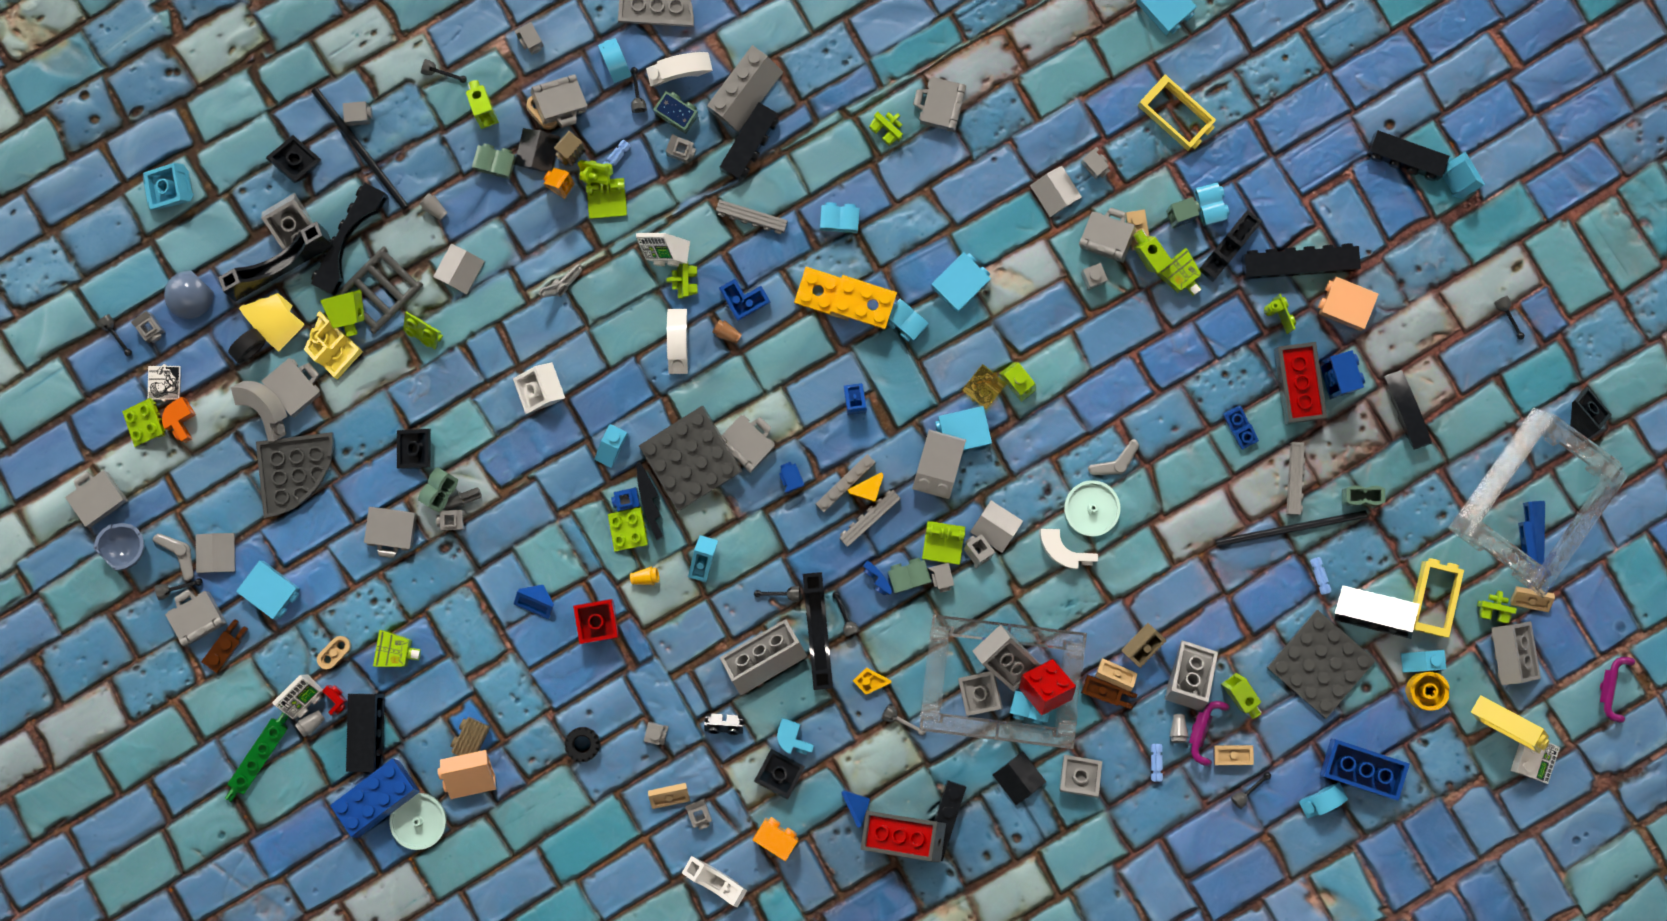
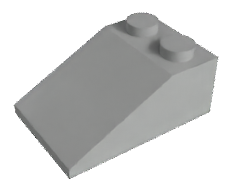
[261,193,313,251]
[912,429,966,499]
[973,625,1041,692]
[1165,640,1218,711]

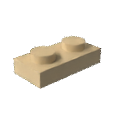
[1126,209,1149,251]
[1510,586,1555,612]
[1095,658,1138,692]
[1214,745,1254,765]
[648,783,690,809]

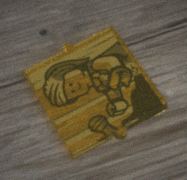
[962,364,1007,409]

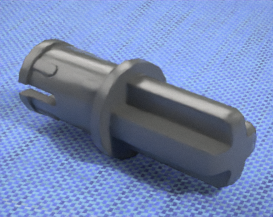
[445,487,482,511]

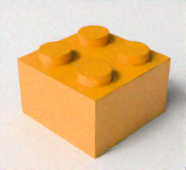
[753,817,798,861]

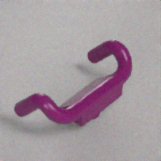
[1600,657,1635,723]
[1189,701,1230,767]

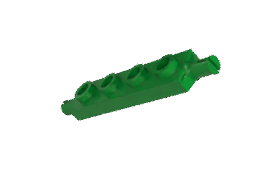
[225,712,289,802]

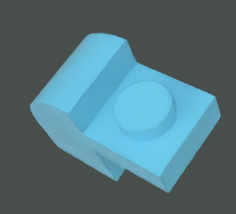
[598,38,631,83]
[777,718,814,755]
[1299,782,1348,819]

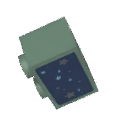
[653,91,698,134]
[1166,197,1201,229]

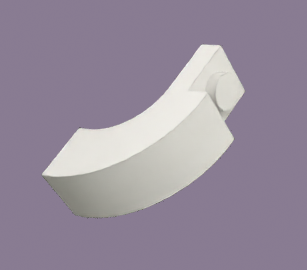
[646,52,713,87]
[667,309,688,374]
[1039,529,1098,569]
[682,856,747,908]

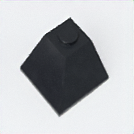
[1570,386,1612,441]

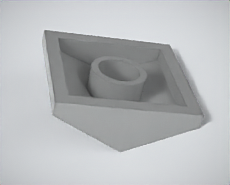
[1030,166,1082,217]
[433,244,485,295]
[970,500,1023,553]
[196,533,236,573]
[958,671,1003,716]
[1060,755,1102,798]

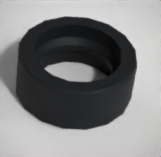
[228,328,266,364]

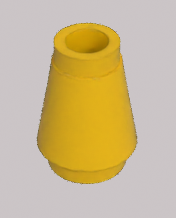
[630,566,660,585]

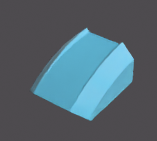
[1443,152,1485,199]
[143,163,194,210]

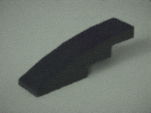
[1199,209,1262,282]
[1383,370,1432,450]
[636,462,664,541]

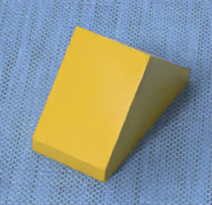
[847,472,884,502]

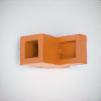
[162,397,196,443]

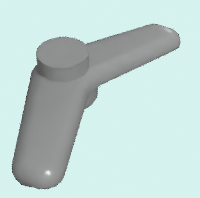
[539,264,582,298]
[1088,439,1139,475]
[153,533,194,581]

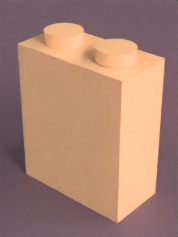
[1318,277,1379,331]
[438,750,496,799]

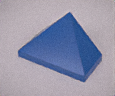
[514,585,554,620]
[841,790,870,828]

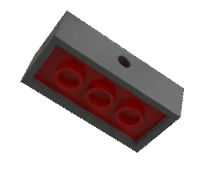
[1274,342,1327,425]
[860,811,946,862]

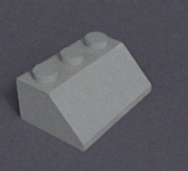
[1491,621,1541,685]

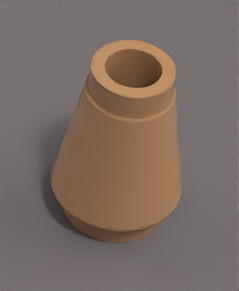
[712,319,742,344]

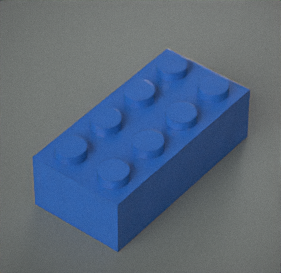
[1320,738,1410,801]
[330,758,421,838]

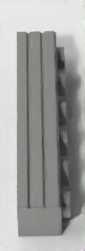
[716,200,788,234]
[1286,442,1306,515]
[816,454,876,513]
[839,490,901,547]

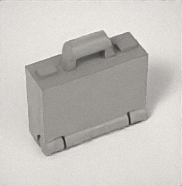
[530,74,587,128]
[913,77,966,132]
[1079,208,1137,263]
[261,358,322,418]
[721,415,775,473]
[65,470,128,528]
[364,507,417,558]
[165,589,227,646]

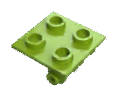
[586,178,627,219]
[1264,293,1296,334]
[403,311,443,350]
[122,398,166,447]
[608,507,648,552]
[922,521,965,565]

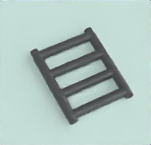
[335,246,423,334]

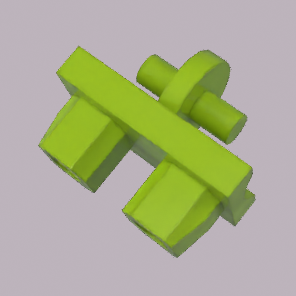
[869,111,903,146]
[577,160,613,185]
[666,262,698,299]
[1477,590,1517,624]

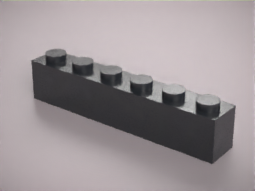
[1241,243,1361,280]

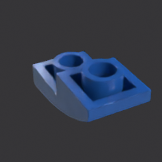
[1223,405,1259,450]
[863,560,892,596]

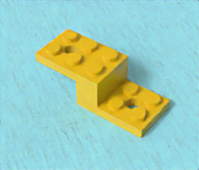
[794,267,897,329]

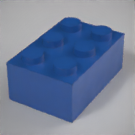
[1319,350,1365,399]

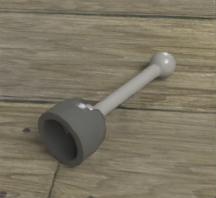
[881,705,926,736]

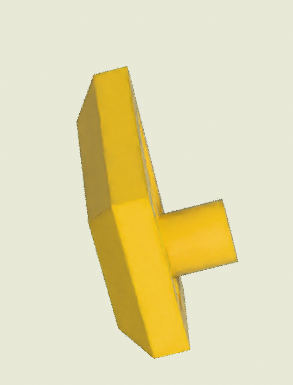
[853,667,892,694]

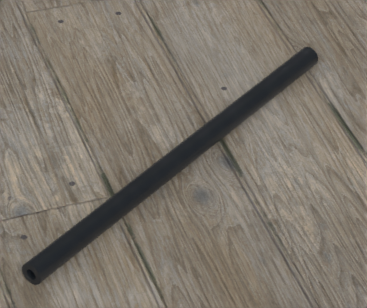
[311,87,409,210]
[1215,510,1368,547]

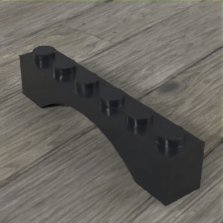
[311,183,388,296]
[218,221,333,302]
[803,572,833,690]

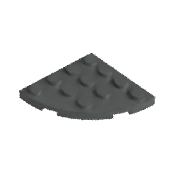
[256,432,334,518]

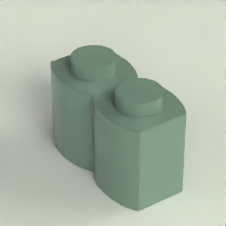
[472,144,516,179]
[418,467,458,512]
[1342,486,1385,506]
[887,558,931,594]

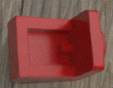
[322,685,347,715]

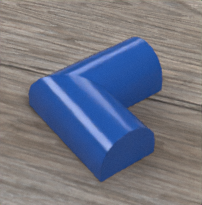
[719,279,771,321]

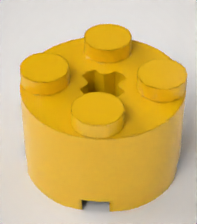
[1405,671,1450,711]

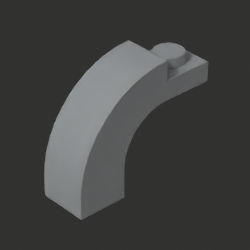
[231,381,287,441]

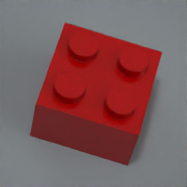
[573,599,620,644]
[1019,659,1076,715]

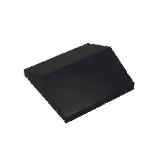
[514,128,560,173]
[266,135,321,183]
[397,429,431,469]
[754,749,805,800]
[992,751,1046,805]

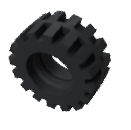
[564,727,600,762]

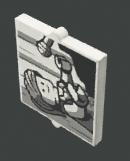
[148,364,181,402]

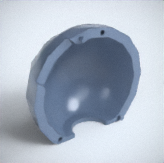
[164,270,214,319]
[93,523,145,571]

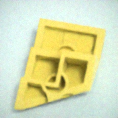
[239,293,304,352]
[304,311,363,380]

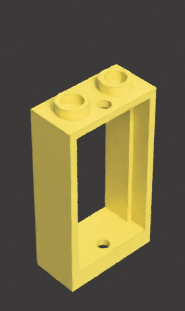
[1138,75,1216,151]
[1413,558,1464,638]
[1471,695,1550,753]

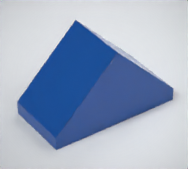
[844,383,867,415]

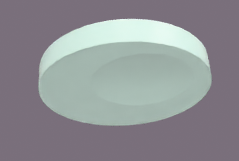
[1064,481,1120,536]
[389,793,447,850]

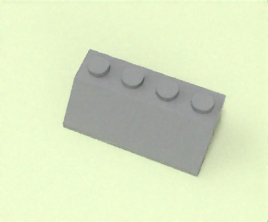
[707,45,783,133]
[720,619,808,695]

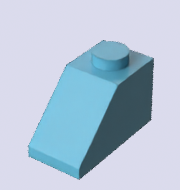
[594,424,629,468]
[688,535,718,582]
[1400,650,1446,673]

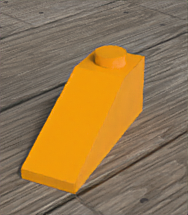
[543,168,575,199]

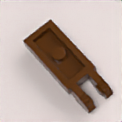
[201,619,248,673]
[1081,675,1138,710]

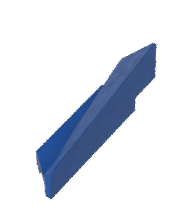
[1518,501,1545,591]

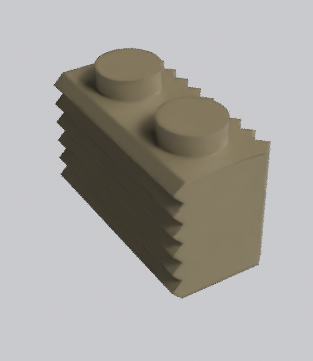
[554,131,586,166]
[1121,623,1166,668]
[450,717,491,756]

